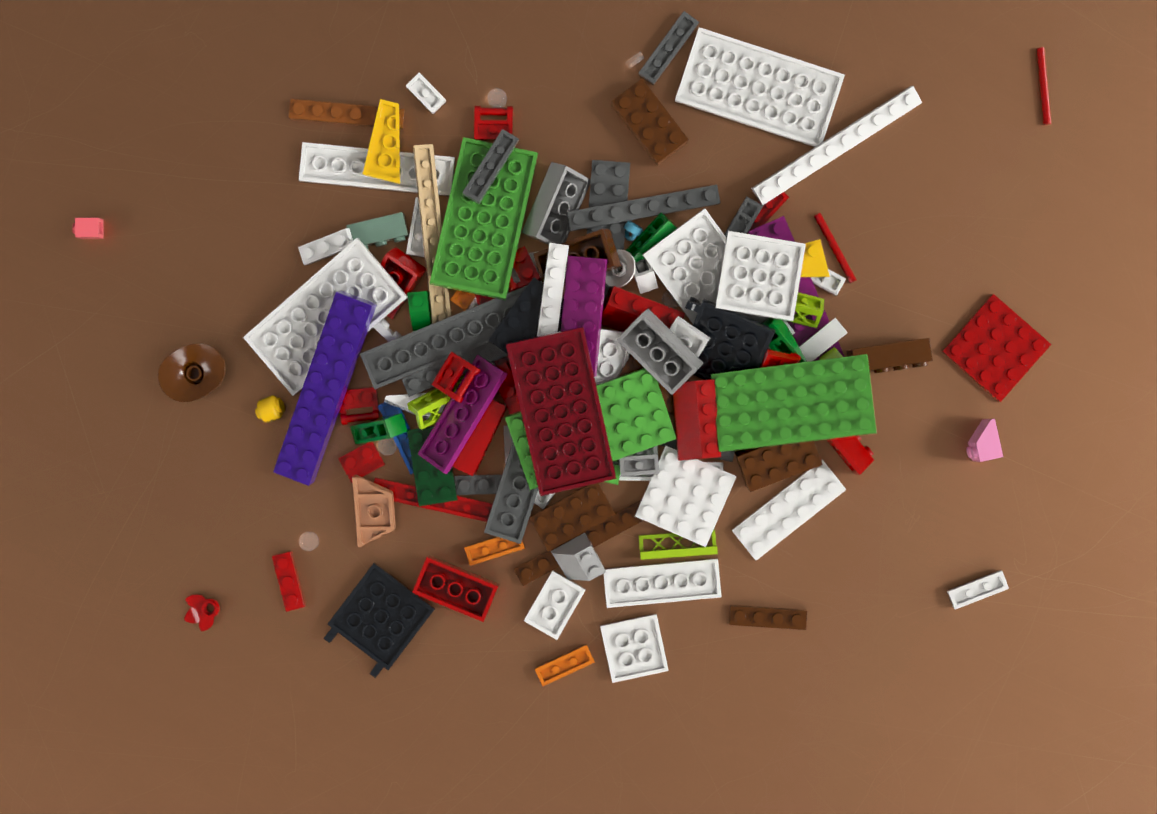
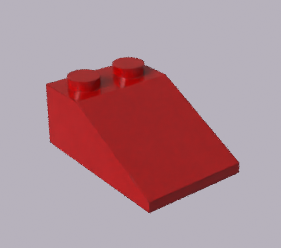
[381,247,426,319]

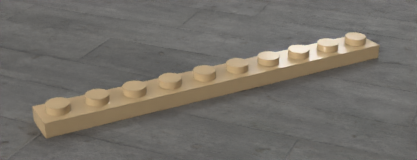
[413,144,451,324]

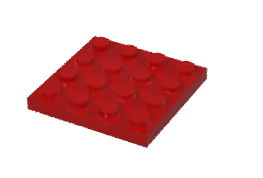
[942,294,1052,402]

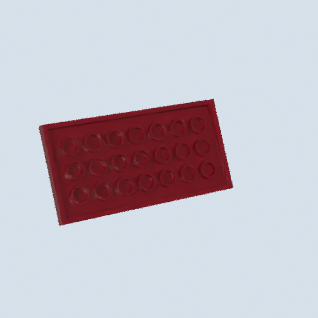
[506,326,616,496]

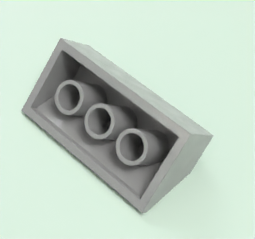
[522,162,591,245]
[617,309,703,395]

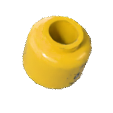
[255,395,285,423]

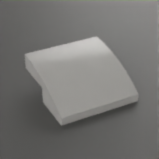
[619,446,659,476]

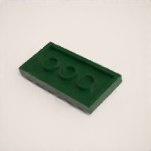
[407,426,458,506]

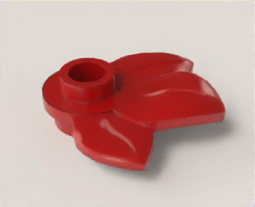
[184,594,220,632]

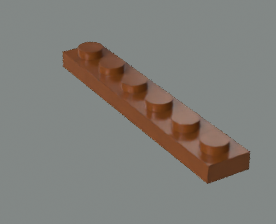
[289,99,405,129]

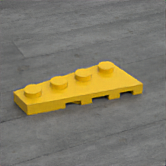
[362,99,400,184]
[800,239,830,277]

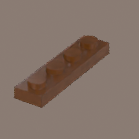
[729,605,807,630]

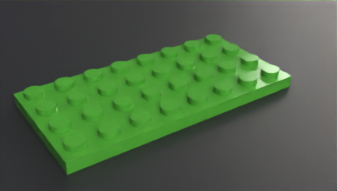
[430,137,538,300]
[711,354,877,452]
[505,368,677,490]

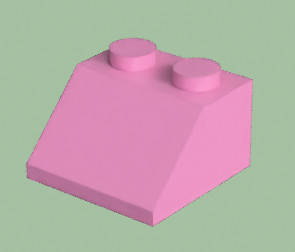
[966,419,1003,462]

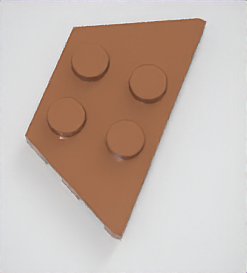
[352,475,396,547]

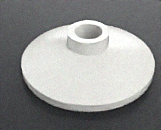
[605,249,636,288]

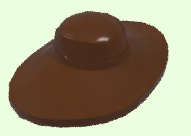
[158,343,226,402]

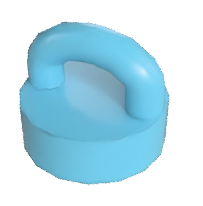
[624,221,643,241]

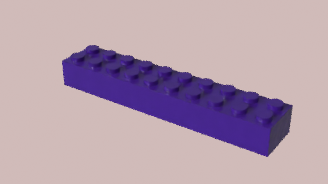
[273,290,377,486]

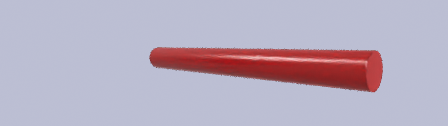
[1036,47,1052,125]
[814,213,857,283]

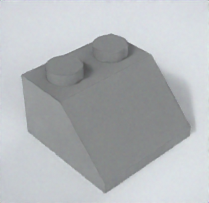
[551,533,606,581]

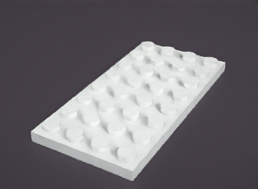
[675,27,845,147]
[642,208,795,350]
[243,238,408,396]

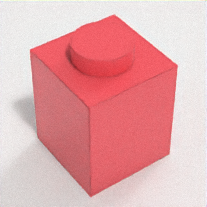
[72,218,104,239]

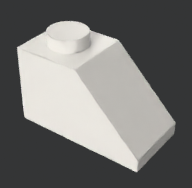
[633,259,658,294]

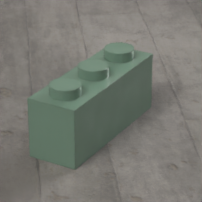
[346,212,409,249]

